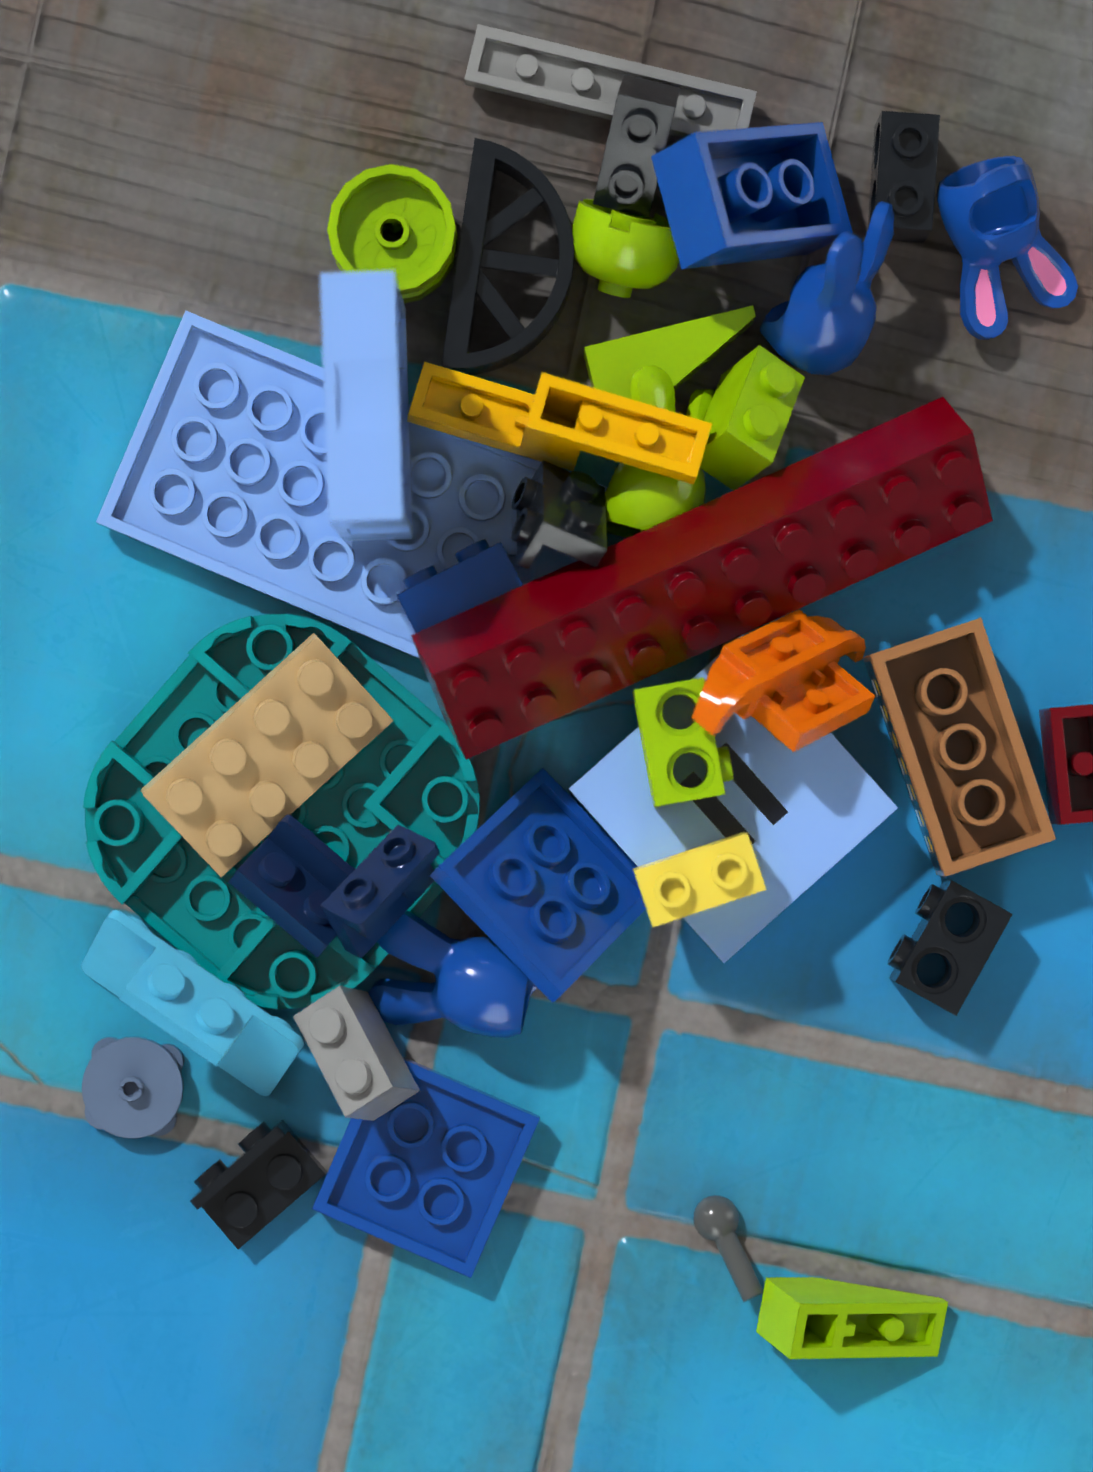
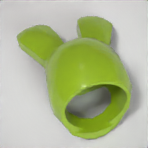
[605,365,715,538]

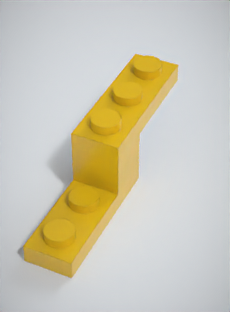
[407,361,712,485]

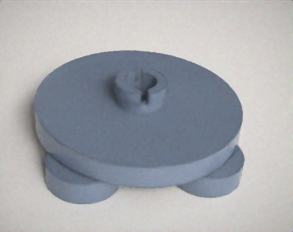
[82,1037,184,1138]

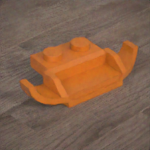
[691,609,875,752]

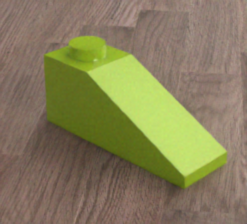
[584,305,756,399]
[756,1277,948,1359]

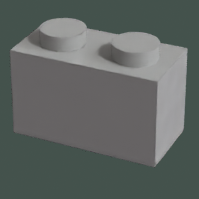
[293,986,420,1121]

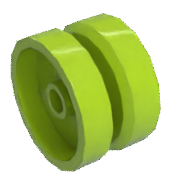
[327,164,458,303]

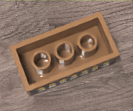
[863,618,1056,877]

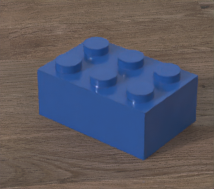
[651,122,853,269]

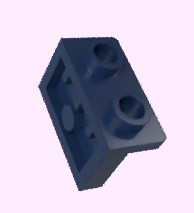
[228,814,355,958]
[320,824,440,958]

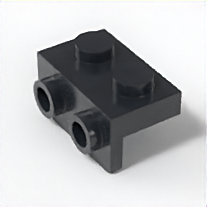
[511,460,607,569]

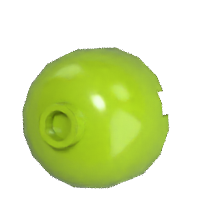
[572,199,679,298]

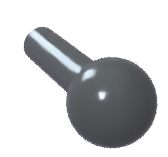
[693,1195,763,1302]

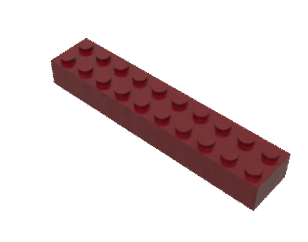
[411,397,993,760]

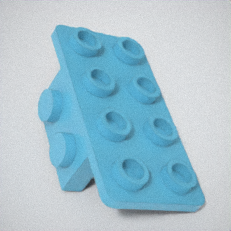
[81,910,304,1097]

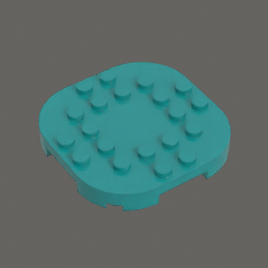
[83,613,480,1009]

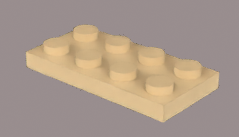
[141,633,394,877]

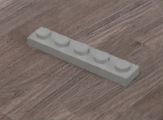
[464,24,757,138]

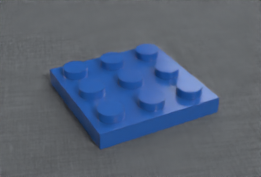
[429,768,646,1003]
[312,1056,540,1278]

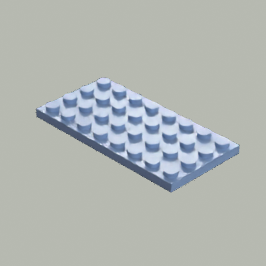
[96,310,607,659]

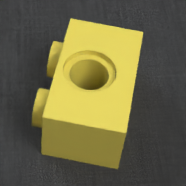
[632,832,766,927]

